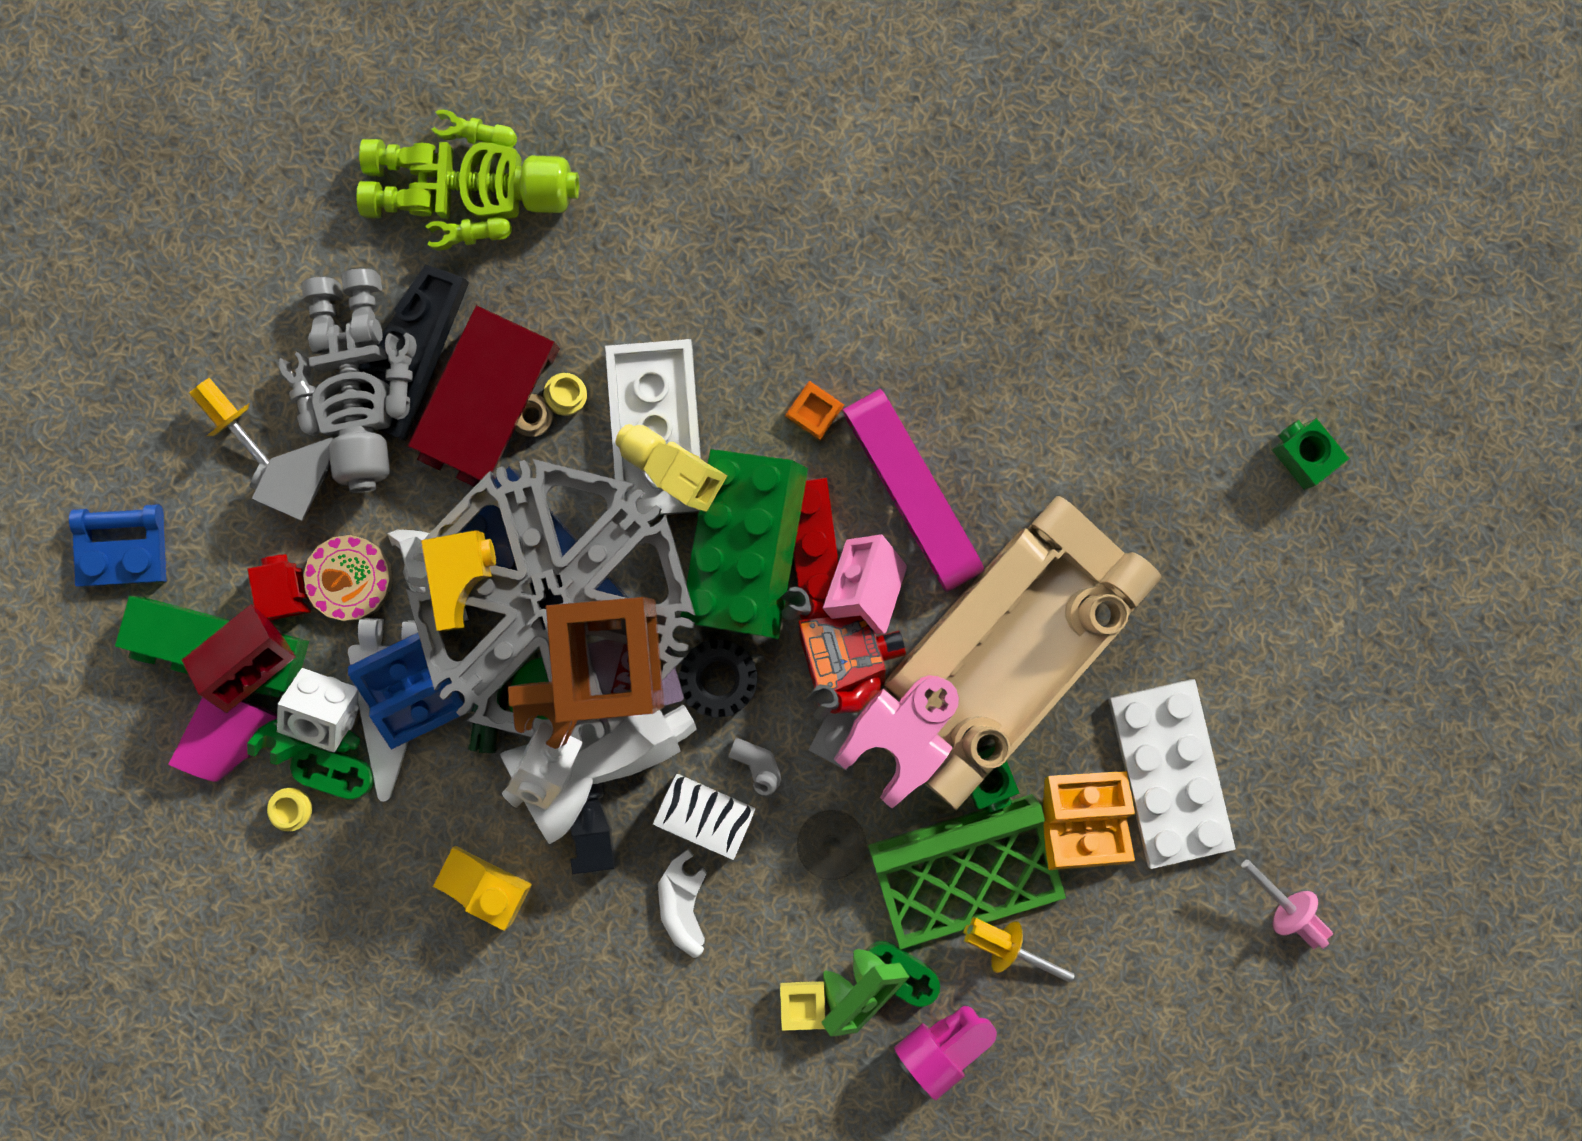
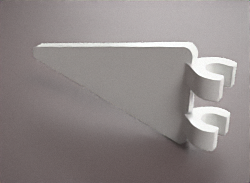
[348,618,418,802]

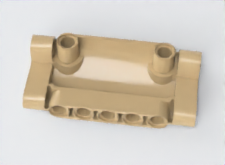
[884,496,1162,810]

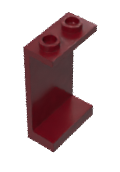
[408,305,560,487]

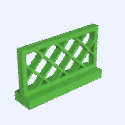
[868,794,1066,949]

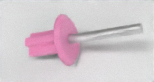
[1241,860,1333,949]

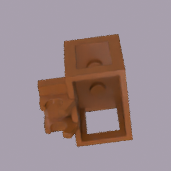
[508,597,665,749]

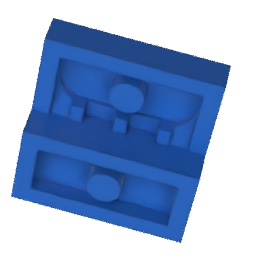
[348,632,465,750]

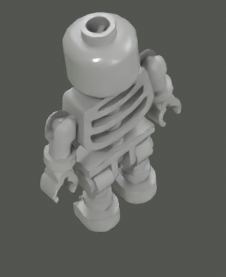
[279,268,417,493]

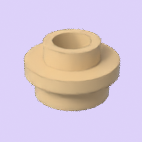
[515,394,553,437]

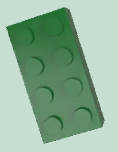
[680,449,808,639]

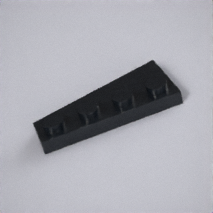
[340,264,469,441]

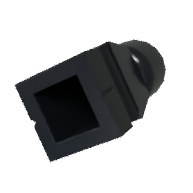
[570,782,616,875]

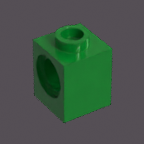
[1272,418,1350,490]
[970,742,1020,813]

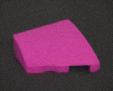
[168,697,277,782]

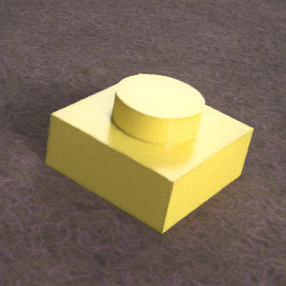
[780,981,825,1031]

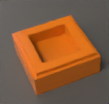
[785,381,844,441]

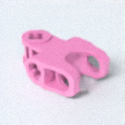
[834,675,959,808]

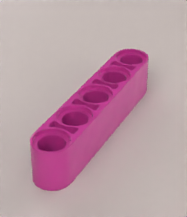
[842,388,985,592]

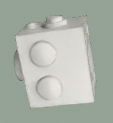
[277,668,359,752]
[506,722,583,810]

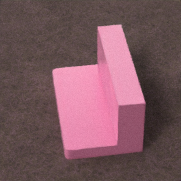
[823,534,907,634]

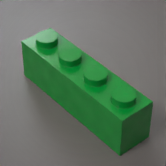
[115,596,309,697]

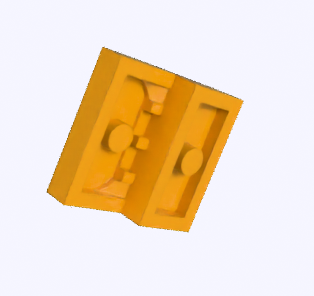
[1043,771,1135,870]

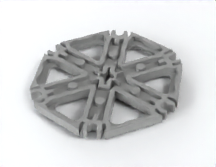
[406,459,695,742]

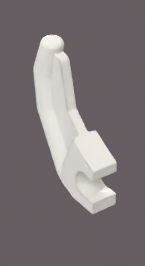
[658,848,707,958]

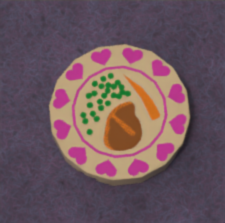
[303,535,393,621]

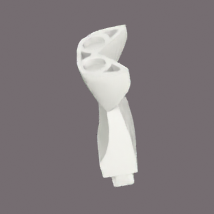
[500,705,697,844]

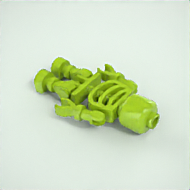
[356,110,579,251]

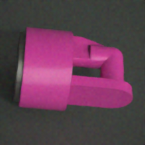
[893,1006,997,1101]

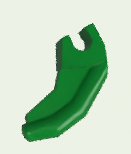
[247,719,361,765]

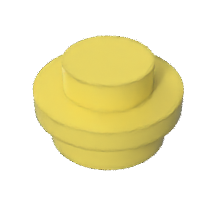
[543,373,587,416]
[267,787,312,831]

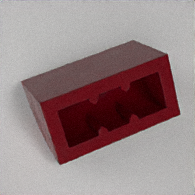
[182,604,296,713]

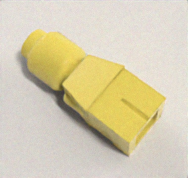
[615,424,727,512]

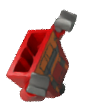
[780,587,906,720]

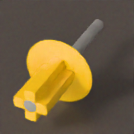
[188,378,269,466]
[963,917,1074,982]

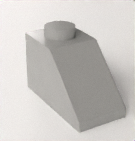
[249,438,332,521]

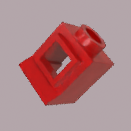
[247,554,311,621]

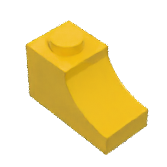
[421,530,496,631]
[433,846,532,931]

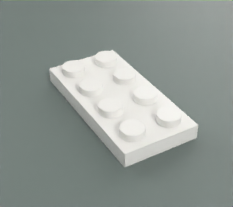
[605,339,701,515]
[1108,679,1236,869]

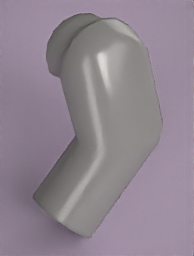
[728,737,781,796]

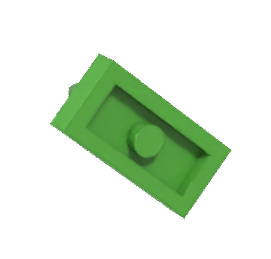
[821,949,909,1037]

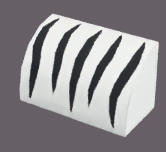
[653,774,756,860]

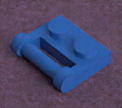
[69,504,166,587]

